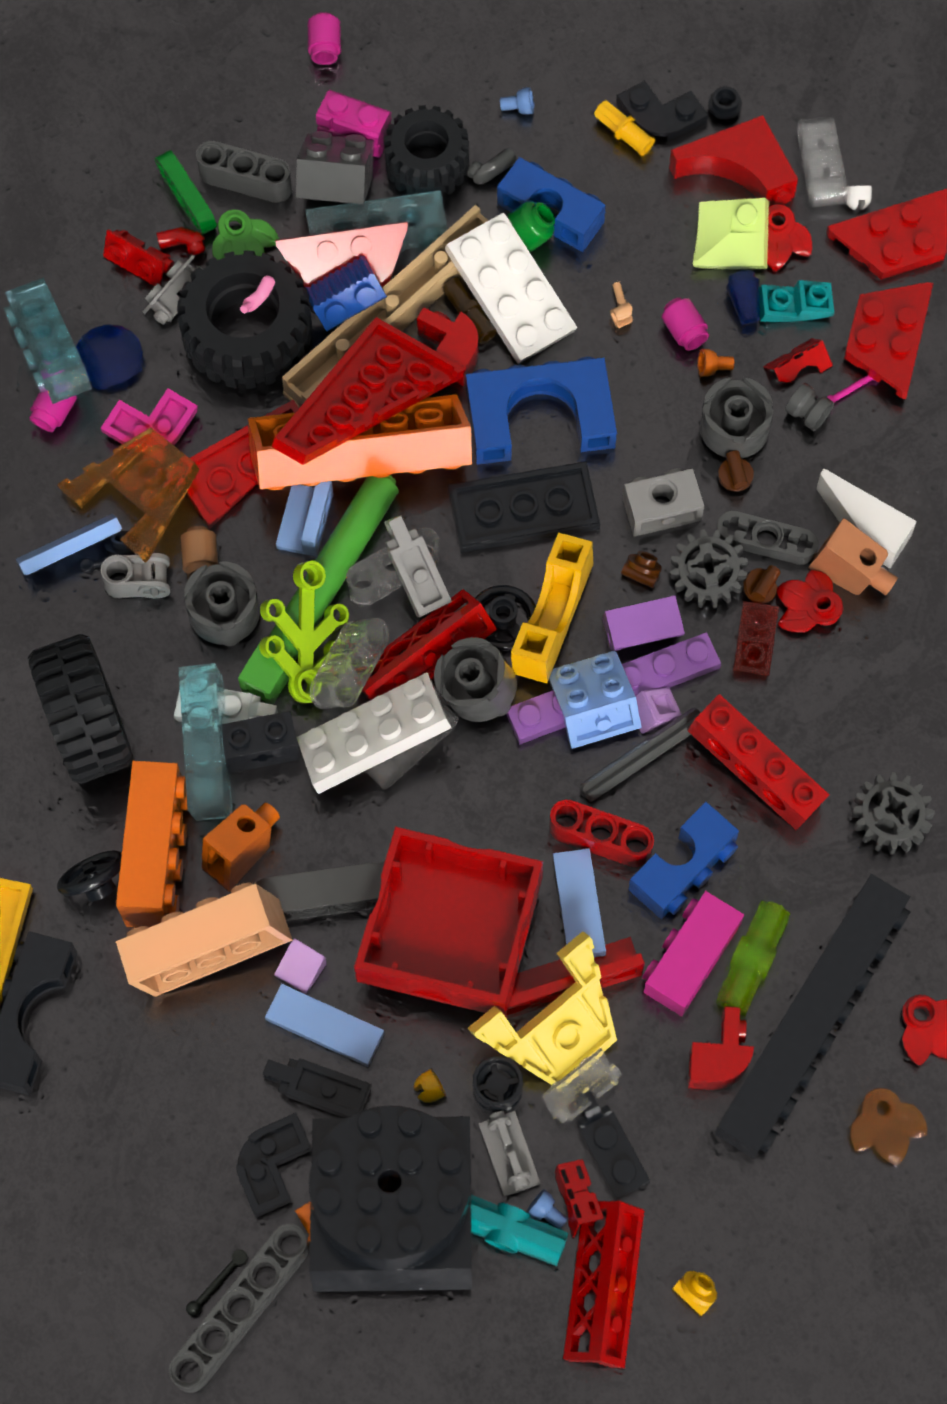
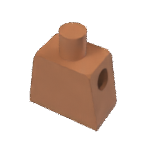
[808,518,898,595]

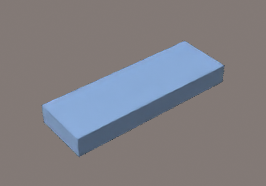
[16,514,122,575]
[553,848,606,957]
[265,984,385,1067]

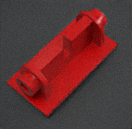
[103,229,174,286]

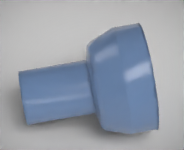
[500,87,534,115]
[526,1189,568,1229]

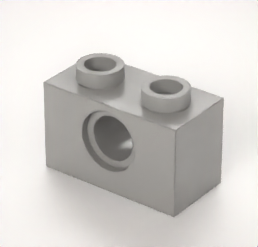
[622,468,704,537]

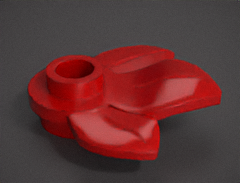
[767,204,812,272]
[777,570,843,633]
[902,994,947,1065]

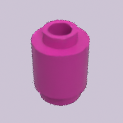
[308,12,341,65]
[661,298,709,351]
[29,378,77,432]

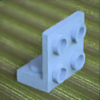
[549,651,642,749]

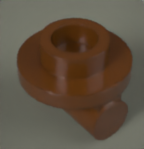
[718,450,754,492]
[621,551,662,589]
[743,565,781,604]

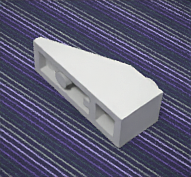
[816,469,917,569]

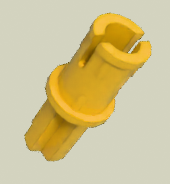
[594,101,655,156]

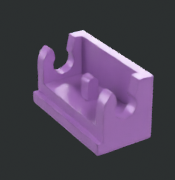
[602,596,685,651]

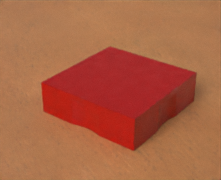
[354,827,543,1018]

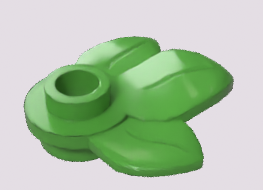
[212,210,279,260]

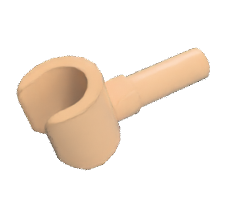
[610,282,633,328]

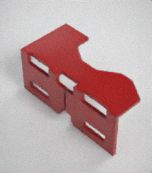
[764,338,833,382]
[555,1159,604,1238]

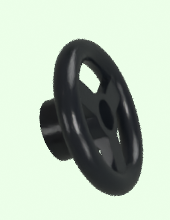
[475,585,536,652]
[57,850,122,902]

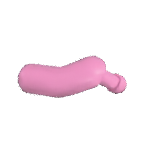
[240,275,275,313]

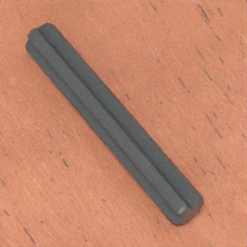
[580,708,701,802]

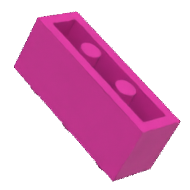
[642,891,744,1017]

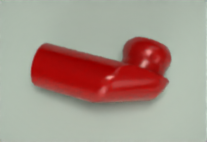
[156,227,205,255]

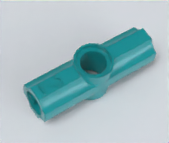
[471,1195,569,1266]

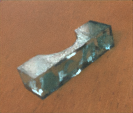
[178,663,232,821]

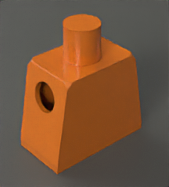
[202,803,280,891]

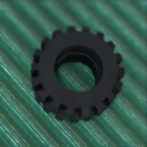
[384,105,469,200]

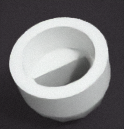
[844,186,872,210]

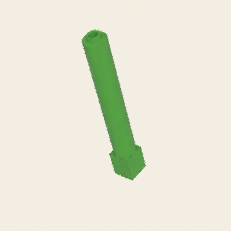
[238,475,399,705]

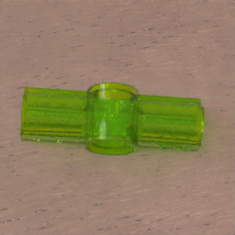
[716,900,791,1016]

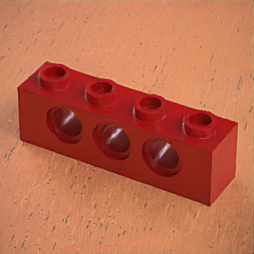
[687,694,830,831]

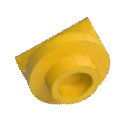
[672,1271,717,1316]

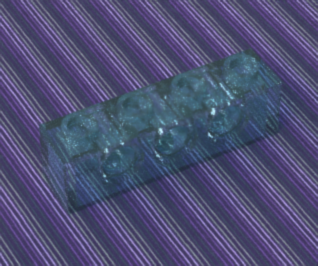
[306,190,447,252]
[4,277,92,404]

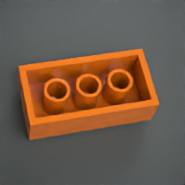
[116,761,191,927]

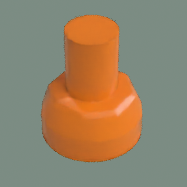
[697,349,734,377]

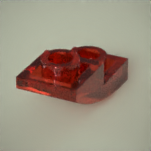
[733,601,779,676]

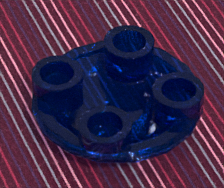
[74,324,143,390]

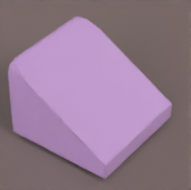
[636,687,682,734]
[274,938,327,995]

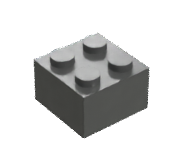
[296,131,374,204]

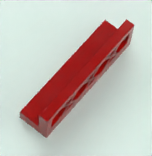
[349,589,497,701]
[506,937,645,1019]
[563,1201,644,1368]

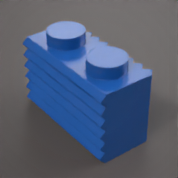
[305,256,387,331]

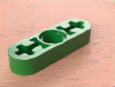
[155,150,217,235]

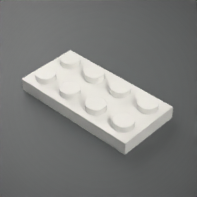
[445,212,577,364]
[296,672,451,794]

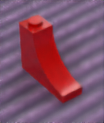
[669,115,798,206]

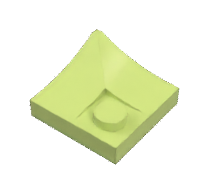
[693,198,769,269]

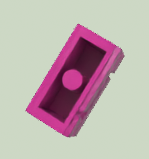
[316,90,392,158]

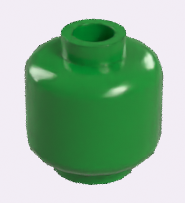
[507,200,555,252]

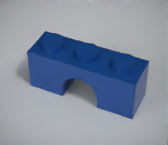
[497,157,606,252]
[628,802,739,920]

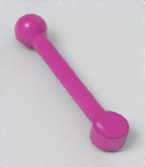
[827,375,876,403]

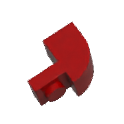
[417,308,478,386]
[688,1007,754,1090]

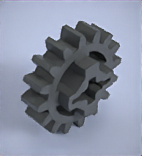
[670,529,748,608]
[851,772,935,854]

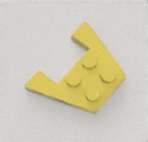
[468,931,617,1090]

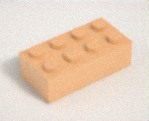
[116,883,292,997]

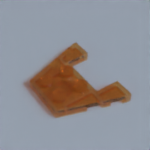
[57,427,200,563]

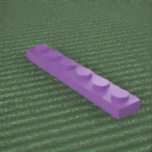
[506,632,721,745]

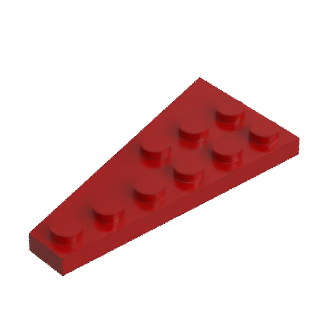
[272,317,466,465]

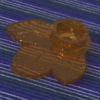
[850,1088,927,1165]

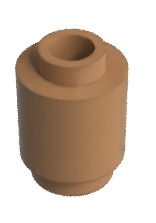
[180,526,218,579]

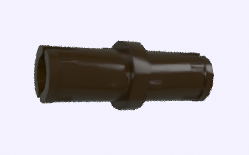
[443,277,496,344]

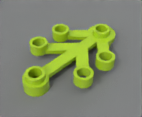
[259,560,349,703]

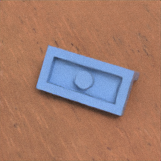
[276,481,334,557]

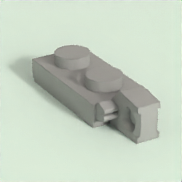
[384,515,452,617]

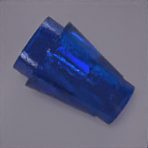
[726,270,760,325]

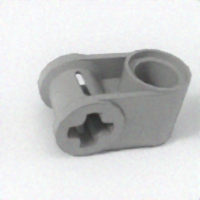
[100,553,170,599]

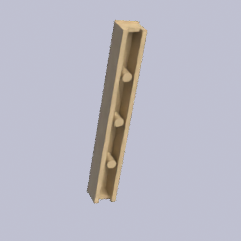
[282,205,489,408]

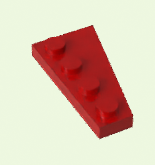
[172,399,299,530]

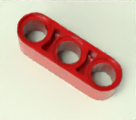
[549,799,654,867]

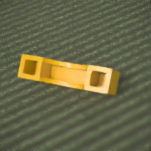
[511,532,593,683]

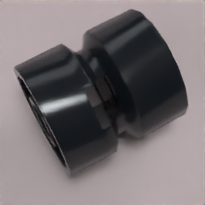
[473,1056,523,1115]

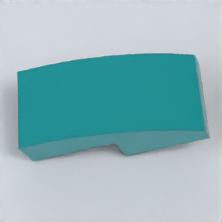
[757,280,834,322]

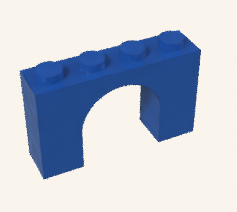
[466,357,617,465]

